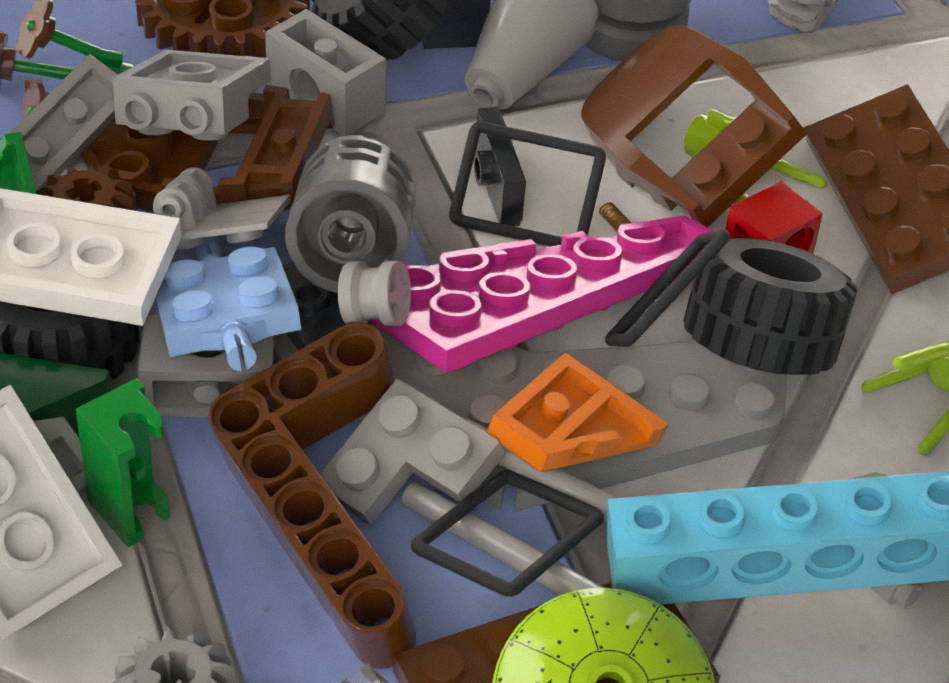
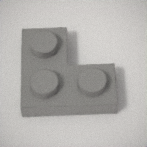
[320,379,506,526]

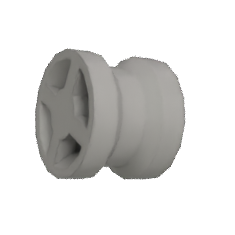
[338,261,411,326]

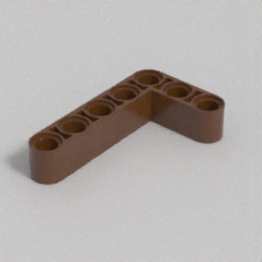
[208,322,416,669]

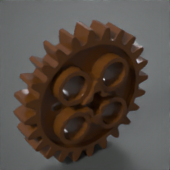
[135,0,310,58]

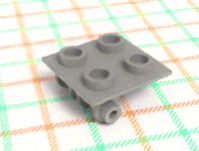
[153,168,291,251]

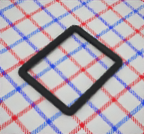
[449,121,606,246]
[605,230,730,347]
[411,470,604,597]

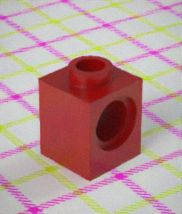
[725,181,823,254]

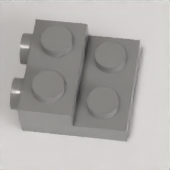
[113,50,271,140]

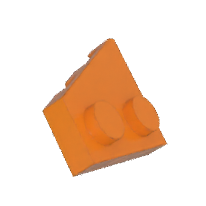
[486,352,669,472]

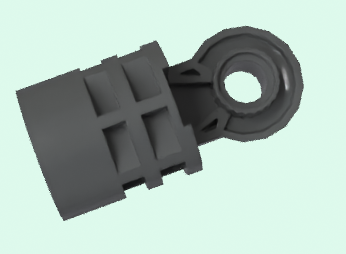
[285,135,416,293]

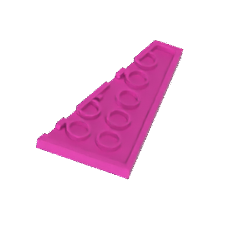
[370,215,714,373]

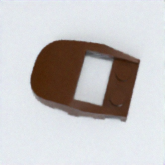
[581,26,808,228]
[81,85,335,212]

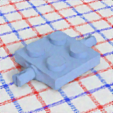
[155,241,301,371]

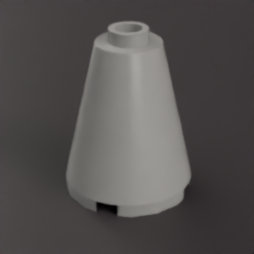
[465,0,599,110]

